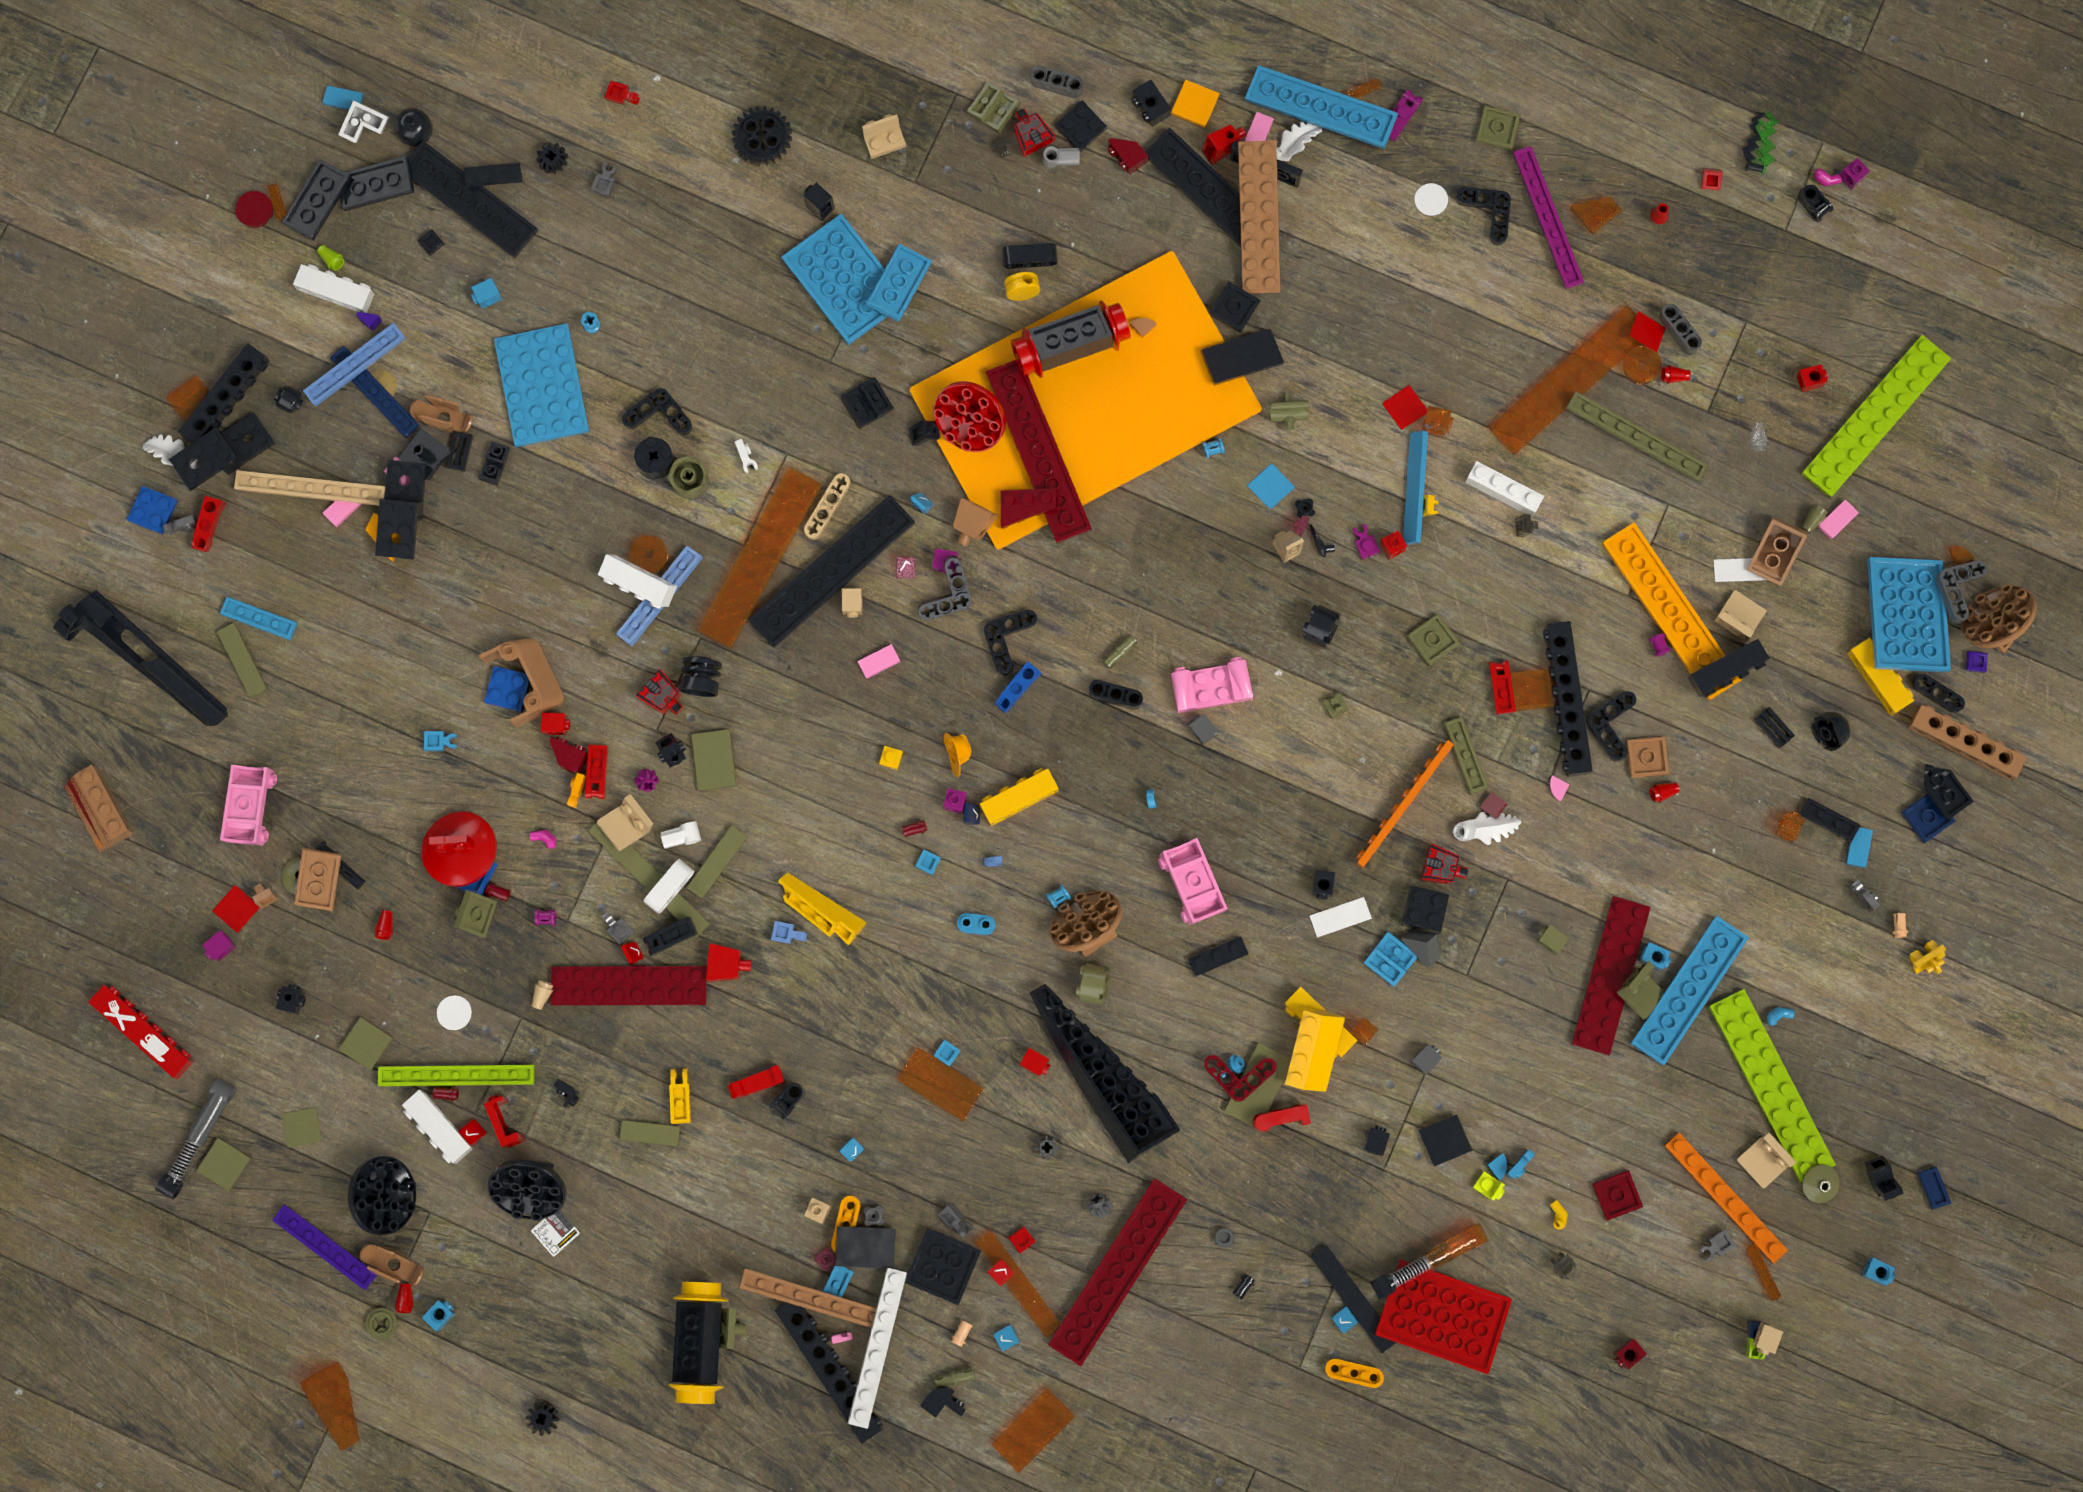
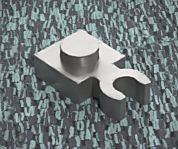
[591,162,617,198]
[162,515,198,535]
[1850,880,1880,912]
[1699,1229,1737,1261]

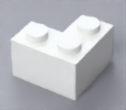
[338,101,389,143]

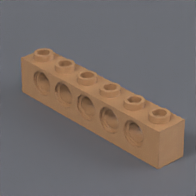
[1908,705,2027,781]

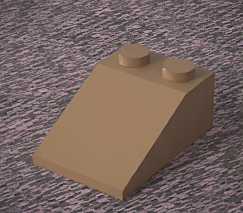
[1747,516,1808,586]

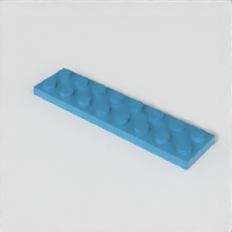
[1245,65,1398,149]
[1630,916,1749,1066]

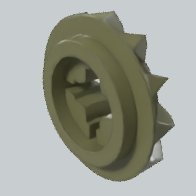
[366,1308,398,1340]

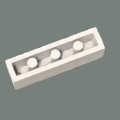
[293,264,374,313]
[1465,461,1544,518]
[598,554,677,609]
[402,1089,474,1164]

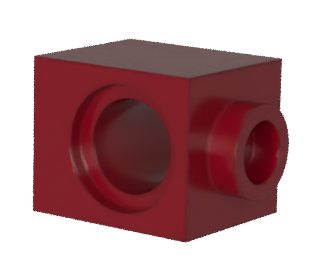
[1613,1338,1647,1369]

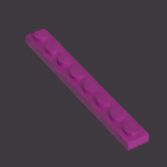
[1513,146,1584,290]

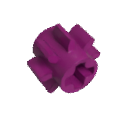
[634,768,659,792]

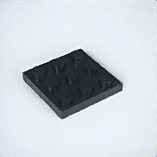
[904,1228,982,1306]

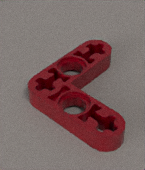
[1204,1055,1277,1102]

